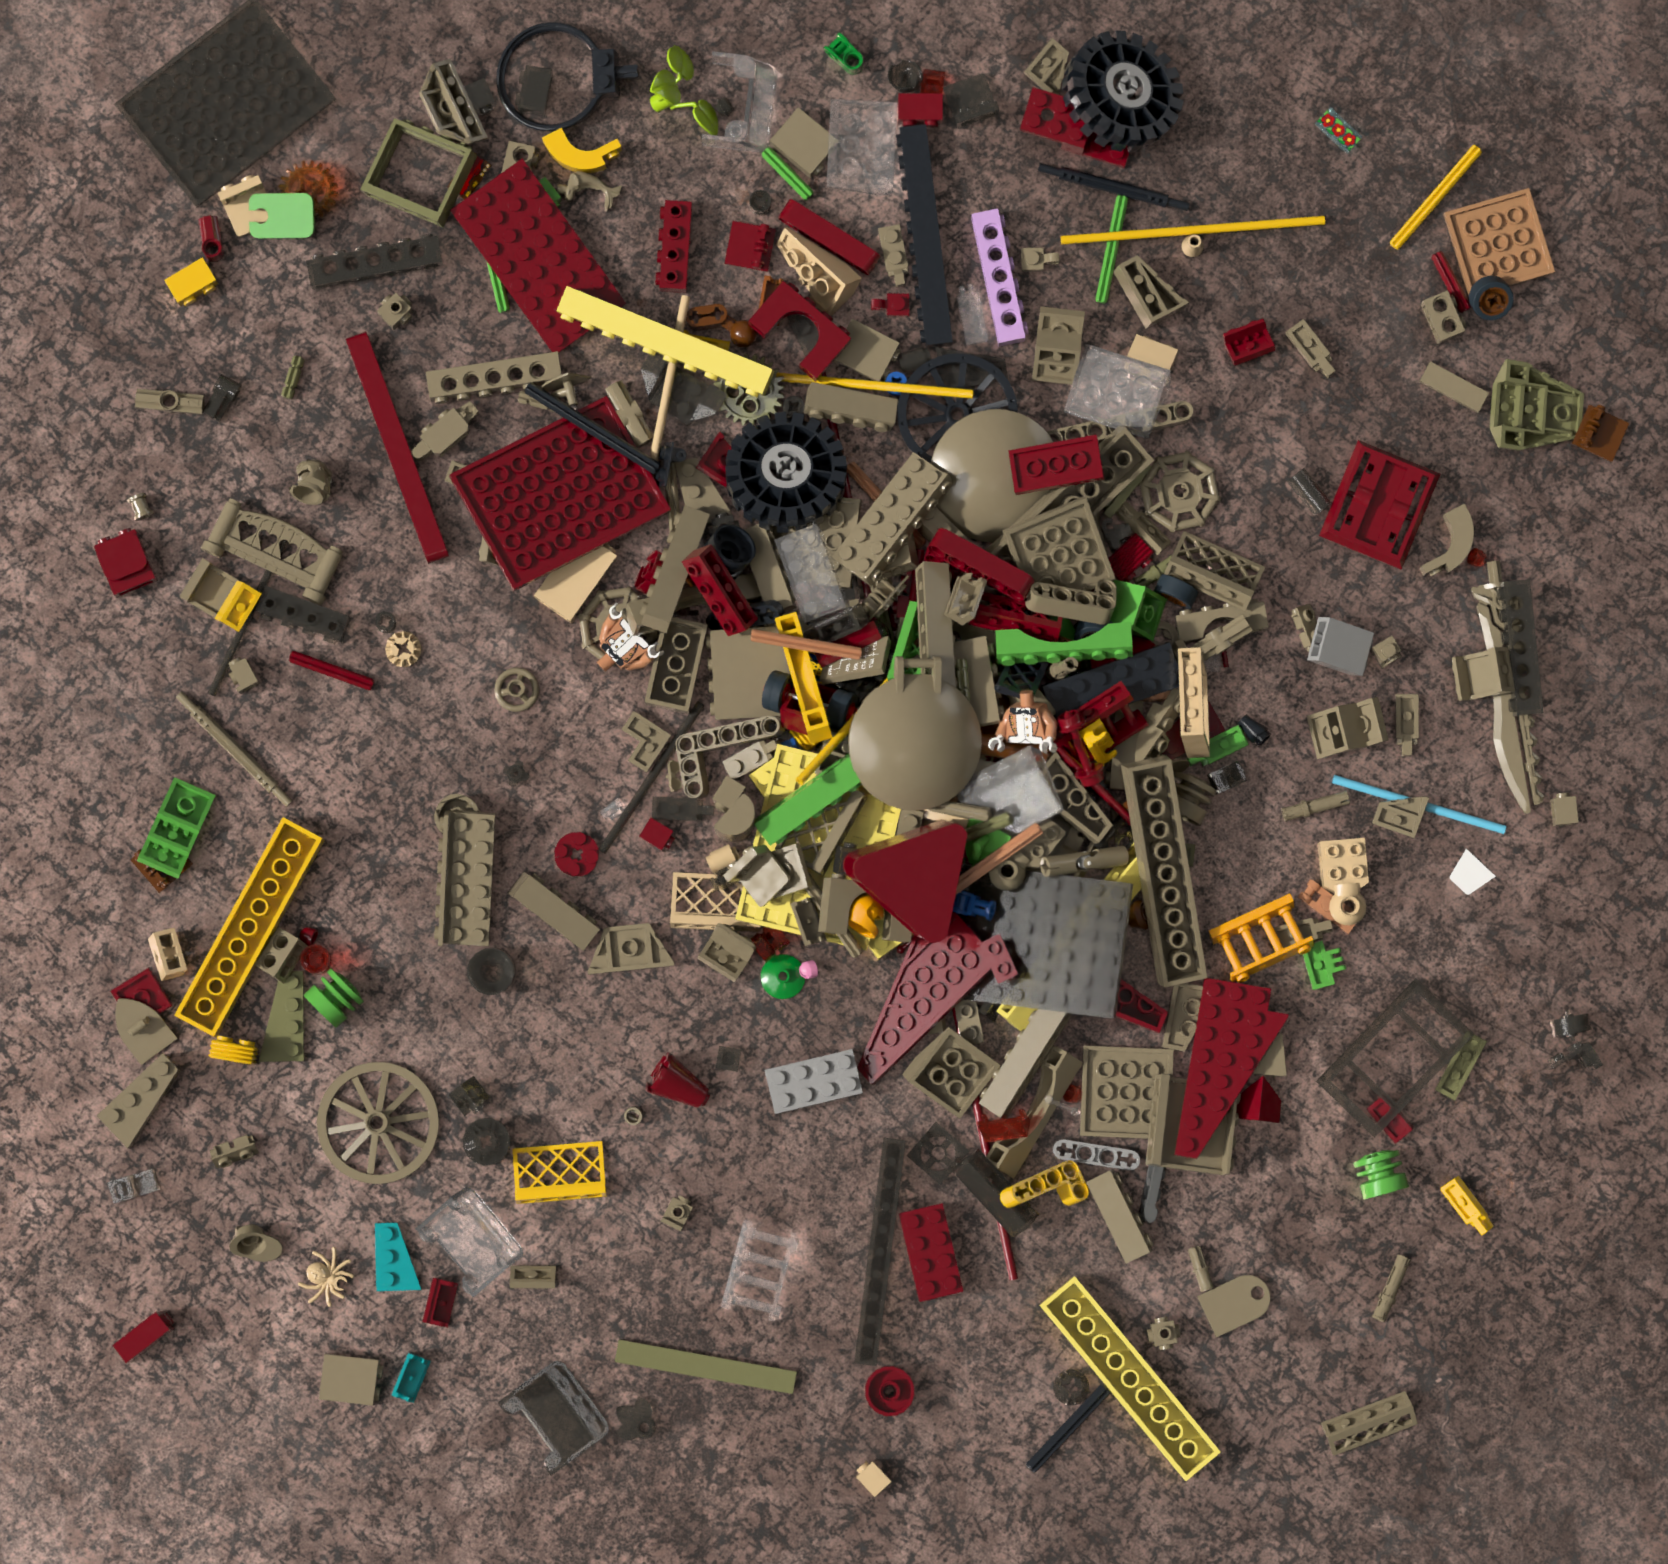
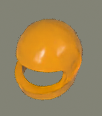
[848,894,884,939]

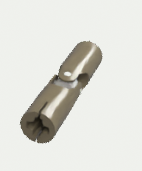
[1040,846,1129,877]

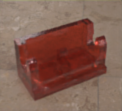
[977,1109,1030,1142]

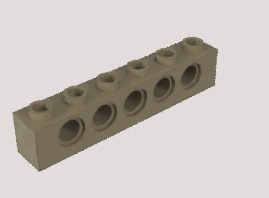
[426,351,562,404]

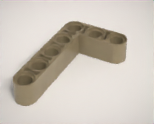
[676,716,785,799]

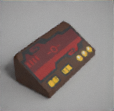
[448,151,492,200]

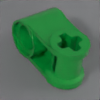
[823,33,863,75]

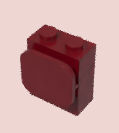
[94,528,158,598]

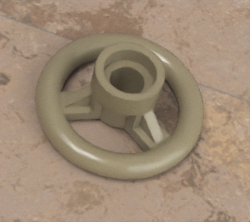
[494,668,539,712]

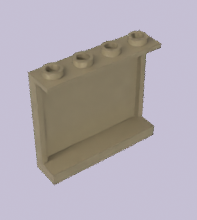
[706,626,791,720]
[910,636,1005,727]
[1145,1074,1241,1176]

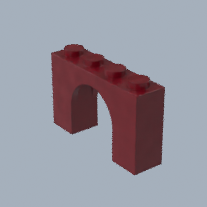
[748,281,851,382]

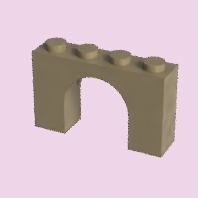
[818,874,912,942]

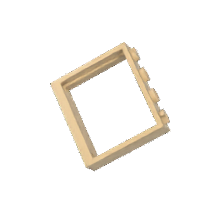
[1178,647,1210,758]

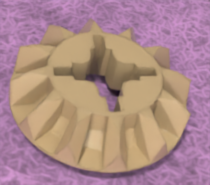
[385,631,421,667]

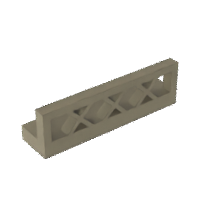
[1321,1391,1418,1456]

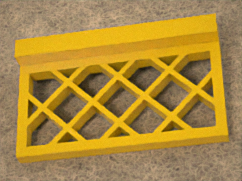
[512,1141,607,1204]

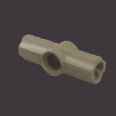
[605,380,654,448]
[135,388,205,415]
[1189,614,1253,662]

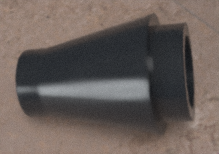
[1238,714,1271,747]

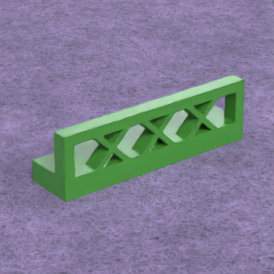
[887,601,921,680]

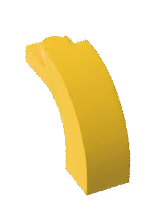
[542,128,622,174]

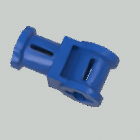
[952,891,996,921]

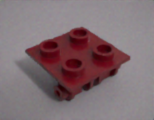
[724,221,776,272]

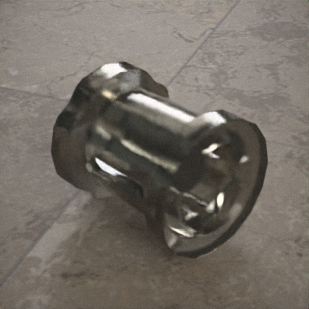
[375,611,397,634]

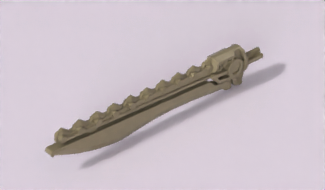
[1471,561,1544,814]

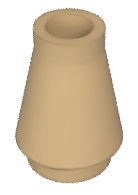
[1182,235,1204,257]

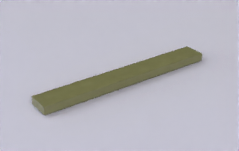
[615,1340,797,1394]

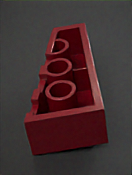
[1080,966,1168,1034]

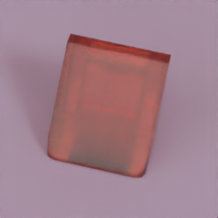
[920,69,945,93]

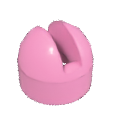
[799,960,818,979]

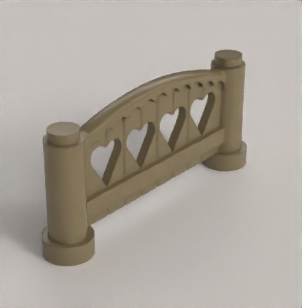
[200,498,343,606]

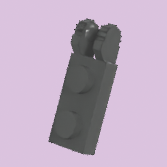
[1139,1166,1166,1223]

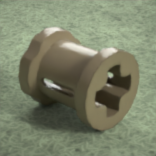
[127,493,154,521]

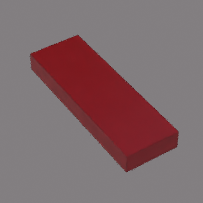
[814,621,882,668]

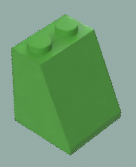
[1110,580,1167,641]

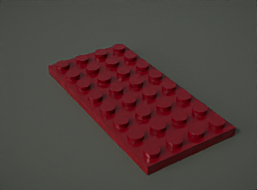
[450,158,626,353]

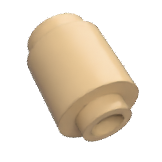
[705,844,740,873]

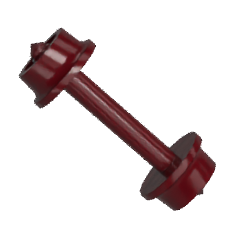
[1057,710,1104,787]

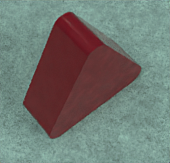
[843,820,967,943]

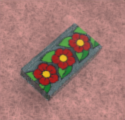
[1315,107,1362,154]

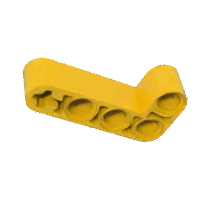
[1000,1160,1089,1208]

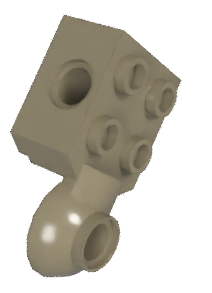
[988,805,1066,891]

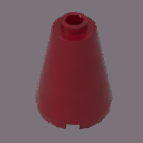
[645,1052,710,1108]

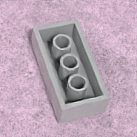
[765,1049,863,1115]

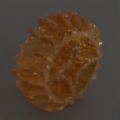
[278,160,338,220]

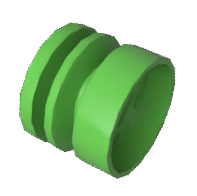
[304,968,364,1028]
[1353,1150,1409,1199]

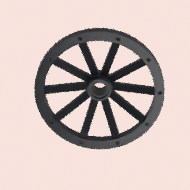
[897,353,1018,464]

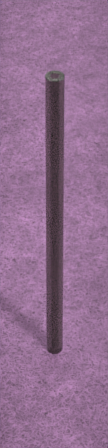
[208,540,288,697]
[598,701,705,854]

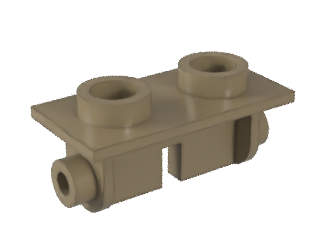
[1291,604,1317,652]
[955,998,985,1045]
[210,1134,259,1168]

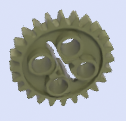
[713,353,786,426]

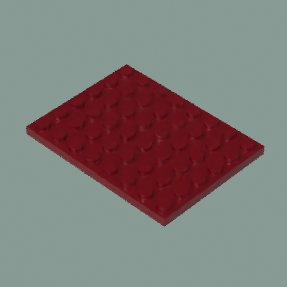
[449,396,671,592]

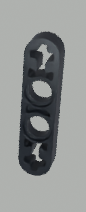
[706,600,784,630]

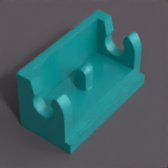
[391,1352,431,1403]

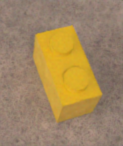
[164,257,218,307]

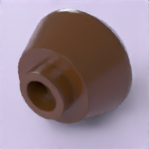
[1124,900,1148,930]

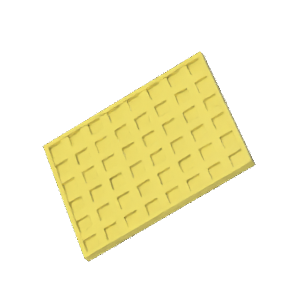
[735,744,901,951]

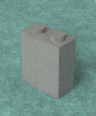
[1307,617,1374,676]

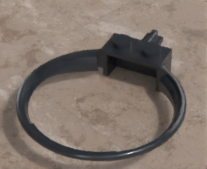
[496,22,640,131]

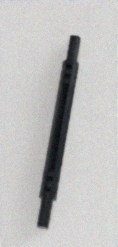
[1038,163,1190,211]

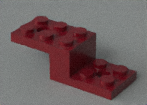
[1019,87,1129,168]

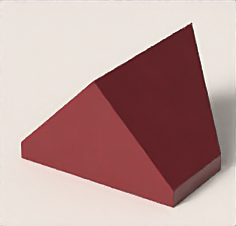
[1236,1076,1282,1123]

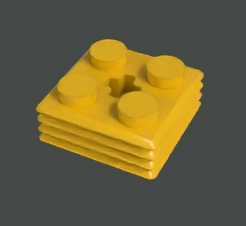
[208,1036,259,1065]

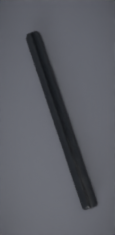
[525,382,660,474]

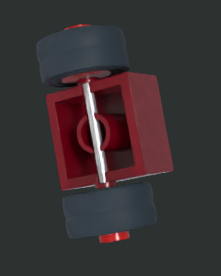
[762,670,858,735]

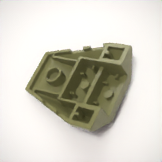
[1489,359,1584,451]

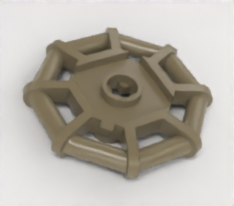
[1138,450,1221,533]
[577,586,659,665]

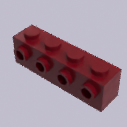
[655,200,692,293]
[682,544,758,636]

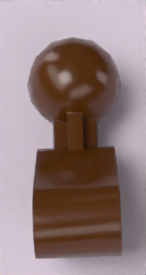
[686,304,757,348]

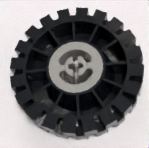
[1062,30,1184,152]
[725,412,847,533]

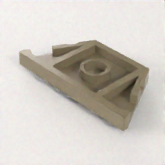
[588,923,674,975]

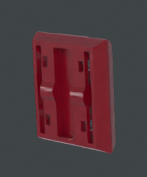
[1319,440,1441,570]

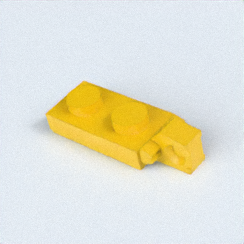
[1440,1175,1493,1235]

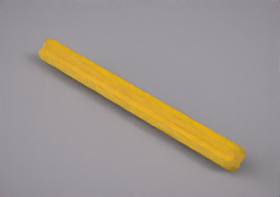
[1390,145,1482,250]

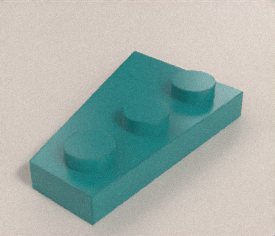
[375,1223,422,1291]

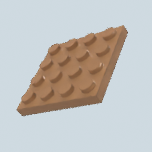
[1443,188,1555,296]

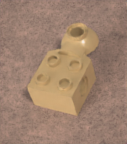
[1317,838,1369,926]

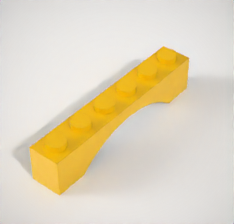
[775,612,832,744]

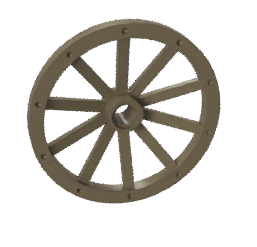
[317,1062,439,1184]

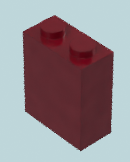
[112,1311,175,1363]

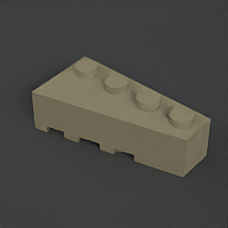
[1025,752,1113,844]
[97,1053,181,1149]

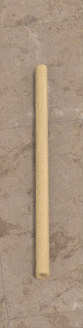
[650,295,690,461]

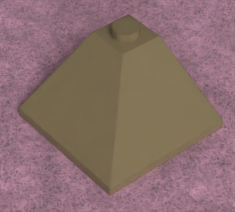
[902,1027,1001,1119]

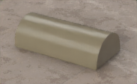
[714,794,756,842]

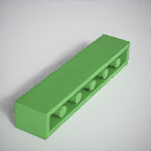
[754,753,861,846]

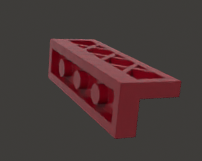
[969,592,1063,642]

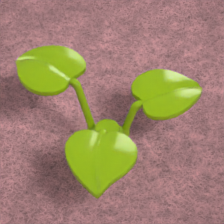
[650,45,718,138]

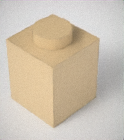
[856,1461,891,1497]

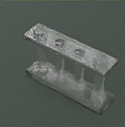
[721,1220,799,1321]

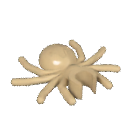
[298,1247,354,1307]

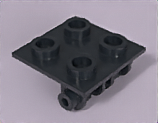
[654,442,687,487]

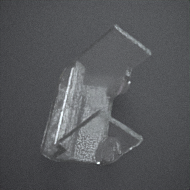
[702,51,778,152]

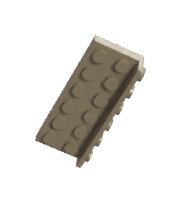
[832,452,953,586]
[434,810,496,946]

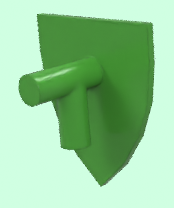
[965,819,1012,867]

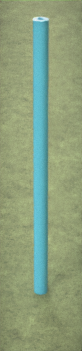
[1332,775,1506,834]

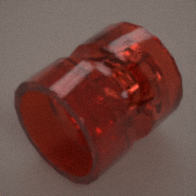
[750,927,790,963]
[300,944,332,975]

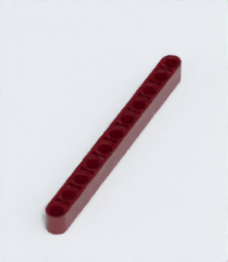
[345,331,449,564]

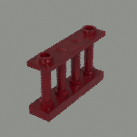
[1053,681,1149,773]

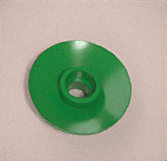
[761,954,805,999]

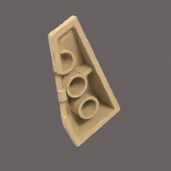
[776,227,862,316]

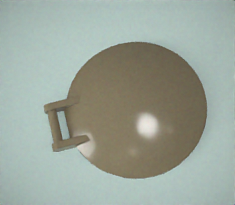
[931,409,1053,543]
[848,656,982,811]

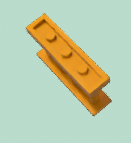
[1209,894,1314,983]

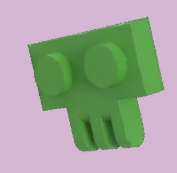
[1302,941,1346,990]

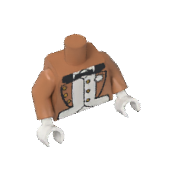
[596,603,664,672]
[988,690,1058,754]

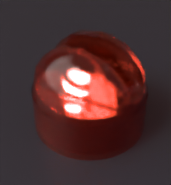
[1467,548,1487,567]
[1063,1084,1082,1103]

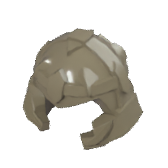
[288,459,332,505]

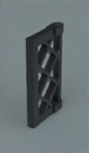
[994,662,1049,699]

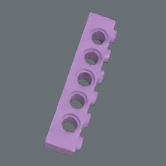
[971,209,1029,347]

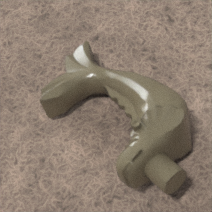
[557,171,622,212]

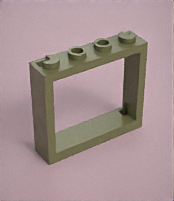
[360,118,477,228]

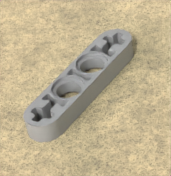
[1053,1140,1140,1170]

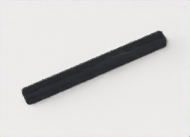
[1026,1384,1111,1473]

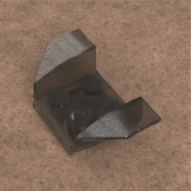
[641,353,728,426]

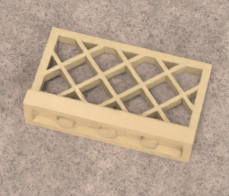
[670,872,760,932]

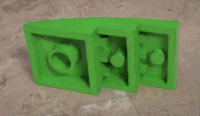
[137,777,216,879]

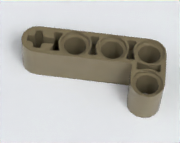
[1025,579,1116,625]

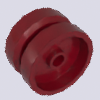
[865,1366,914,1416]

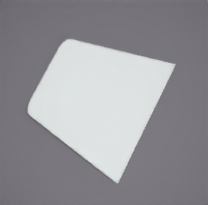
[1450,849,1496,895]

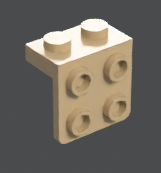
[218,175,268,237]

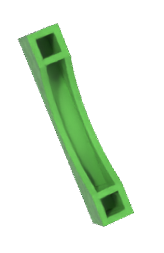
[995,622,1133,666]

